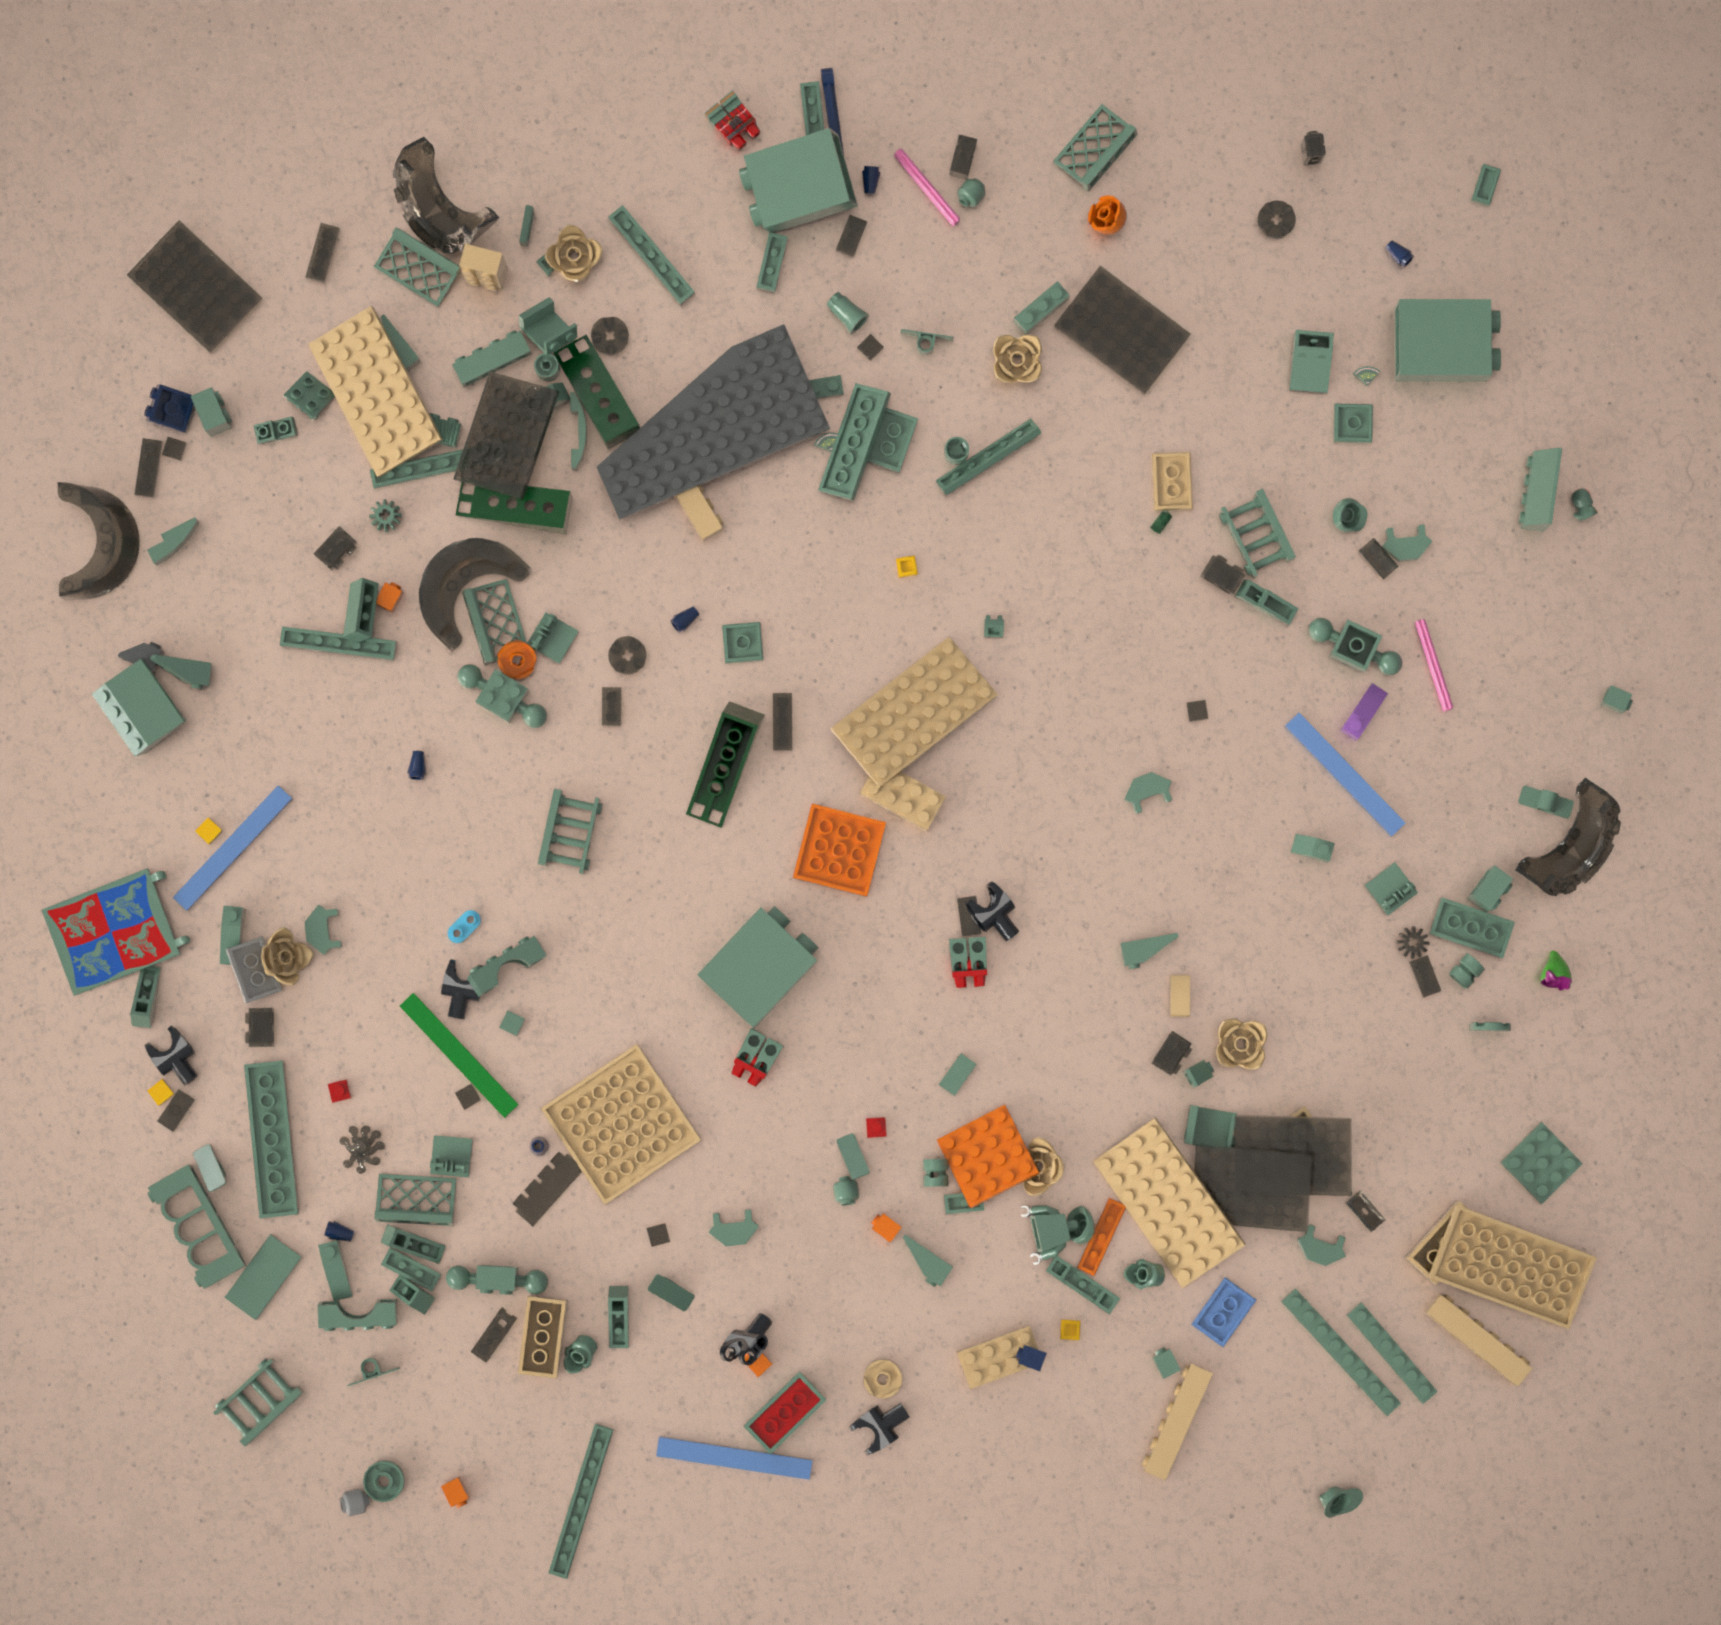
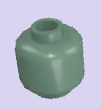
[957,178,985,207]
[833,1176,859,1206]

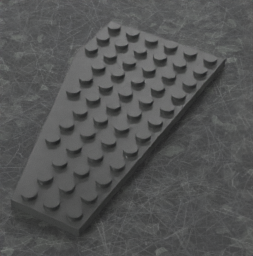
[597,324,830,520]

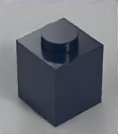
[1015,1344,1047,1371]

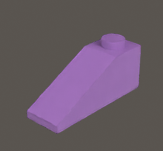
[1340,683,1388,741]

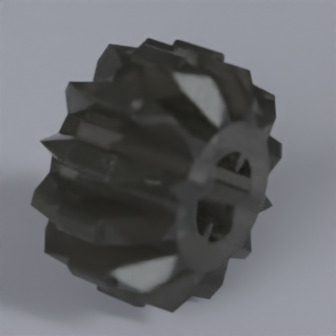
[1396,926,1430,959]

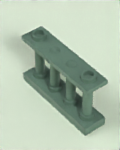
[1219,488,1296,579]
[538,789,603,874]
[213,1358,304,1447]

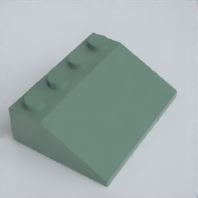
[1518,448,1562,532]
[92,659,186,757]

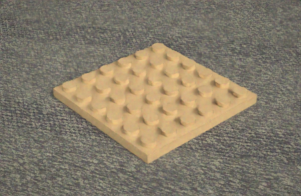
[540,1044,701,1205]

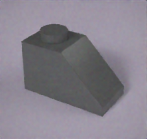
[118,642,165,673]

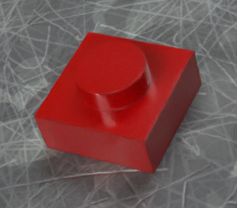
[328,1079,352,1103]
[866,1117,887,1138]

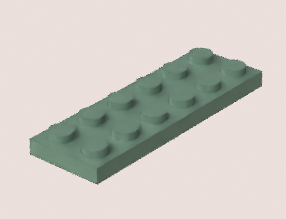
[818,383,891,501]

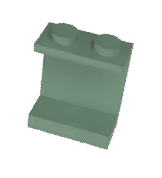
[519,297,577,355]
[1183,1105,1239,1151]

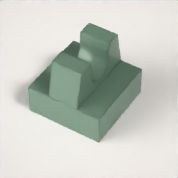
[984,615,1004,637]

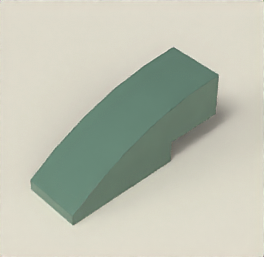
[147,517,199,566]
[1235,579,1299,625]

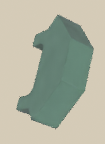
[1381,524,1432,562]
[1124,772,1172,814]
[305,905,342,955]
[709,1209,759,1246]
[1297,1225,1346,1266]

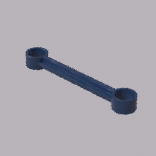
[821,67,844,154]

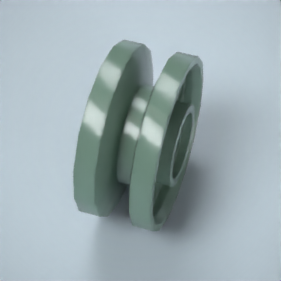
[363,1460,405,1502]

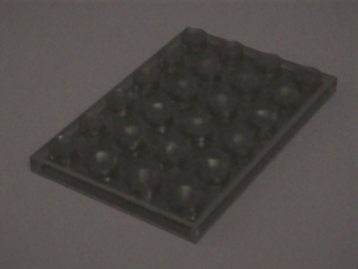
[127,220,262,353]
[1054,265,1191,395]
[453,371,559,500]
[1235,1115,1352,1196]
[1194,1144,1312,1232]

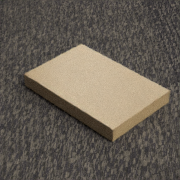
[1152,452,1193,511]

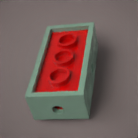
[743,1371,827,1455]

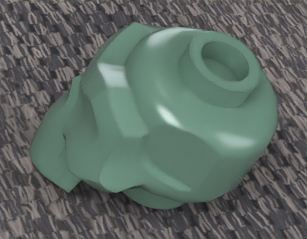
[1124,1259,1165,1290]
[564,1335,598,1374]

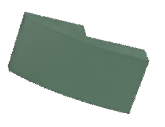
[253,417,298,444]

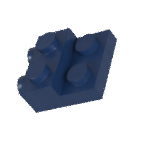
[144,384,194,433]

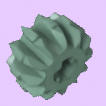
[369,499,402,532]

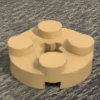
[864,1359,902,1399]

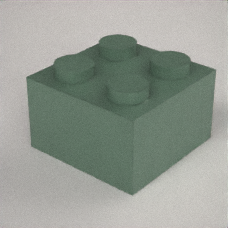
[191,387,233,437]
[1467,865,1513,912]

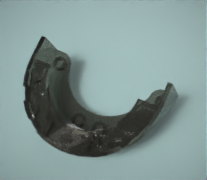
[393,137,500,254]
[58,482,140,600]
[419,538,533,652]
[1515,778,1621,896]

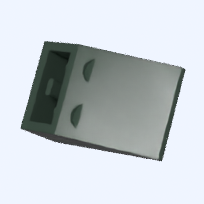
[1289,330,1334,393]

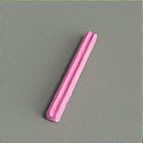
[894,149,960,226]
[1415,619,1453,711]

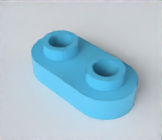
[448,910,481,943]

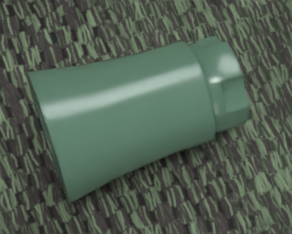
[827,292,869,334]

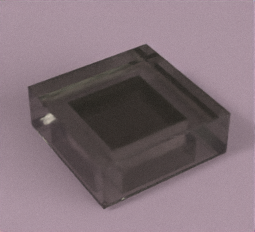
[857,334,884,361]
[162,437,187,461]
[1186,700,1208,722]
[455,1083,481,1110]
[647,1223,670,1247]

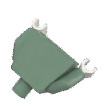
[1021,1205,1078,1265]

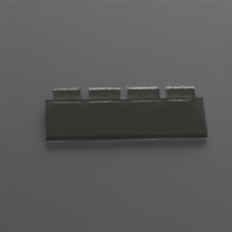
[512,1152,582,1227]

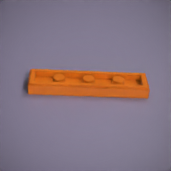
[1077,1198,1126,1276]

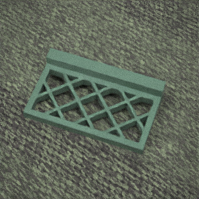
[1053,104,1138,191]
[374,227,461,307]
[462,579,527,666]
[374,1174,456,1226]

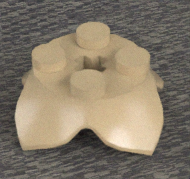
[545,224,603,282]
[993,334,1042,383]
[261,927,314,986]
[1216,1018,1267,1070]
[1024,1137,1064,1196]

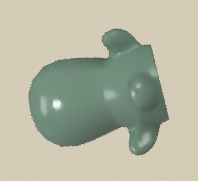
[1571,488,1598,521]

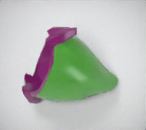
[1540,950,1572,991]

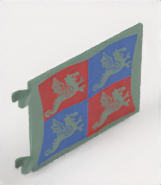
[42,868,190,996]

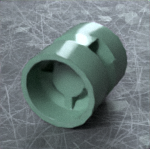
[534,353,560,382]
[944,437,969,465]
[1449,953,1485,989]
[923,1159,948,1187]

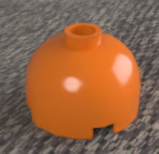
[1088,195,1127,235]

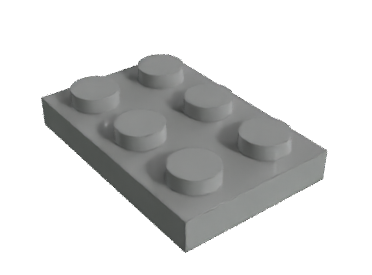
[225,936,282,1004]

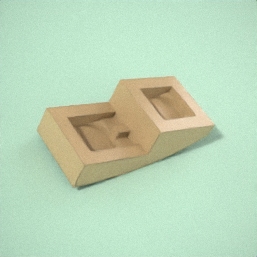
[1170,975,1190,1017]

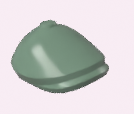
[1333,498,1368,532]
[1067,1206,1095,1244]

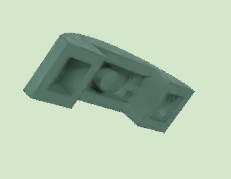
[570,392,587,471]
[1046,1256,1120,1314]

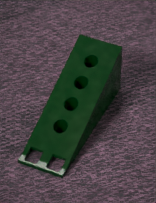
[553,334,640,450]
[456,478,573,535]
[686,701,765,828]

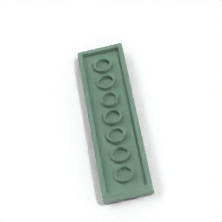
[244,1060,299,1219]

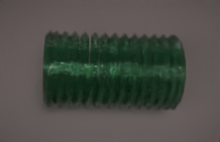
[1150,510,1173,534]

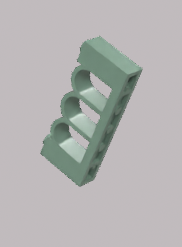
[147,1164,247,1289]

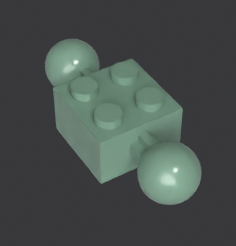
[1309,618,1403,675]
[457,664,547,728]
[446,1265,548,1295]

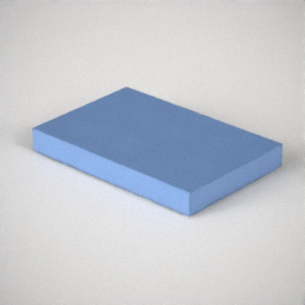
[1191,1277,1256,1347]

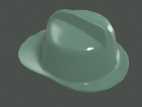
[1319,1486,1363,1518]

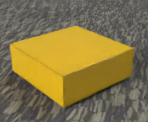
[896,555,918,578]
[195,817,222,845]
[147,1079,174,1106]
[1060,1319,1081,1340]

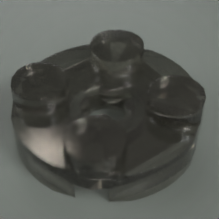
[1257,200,1296,239]
[591,317,629,356]
[608,636,647,675]

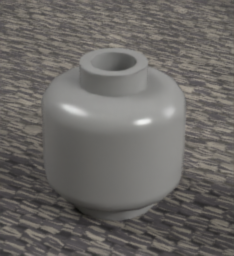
[340,1489,369,1516]

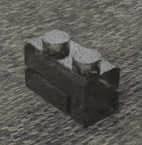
[1301,131,1326,166]
[949,135,977,180]
[314,526,357,571]
[1200,555,1245,596]
[245,1008,274,1047]
[1151,1031,1192,1076]

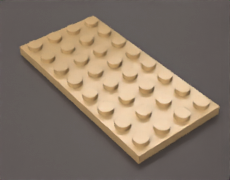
[308,306,443,477]
[831,637,998,788]
[1093,1117,1246,1288]
[1428,1204,1597,1329]

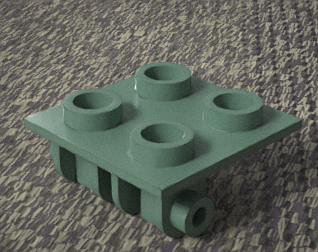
[283,371,335,420]
[527,612,579,664]
[1365,862,1418,916]
[430,1135,472,1177]

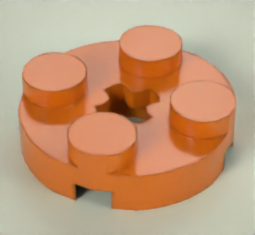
[497,640,536,679]

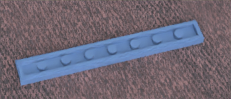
[1285,713,1405,837]
[173,786,293,911]
[656,1437,812,1480]

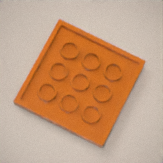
[793,803,886,897]
[937,1105,1040,1209]

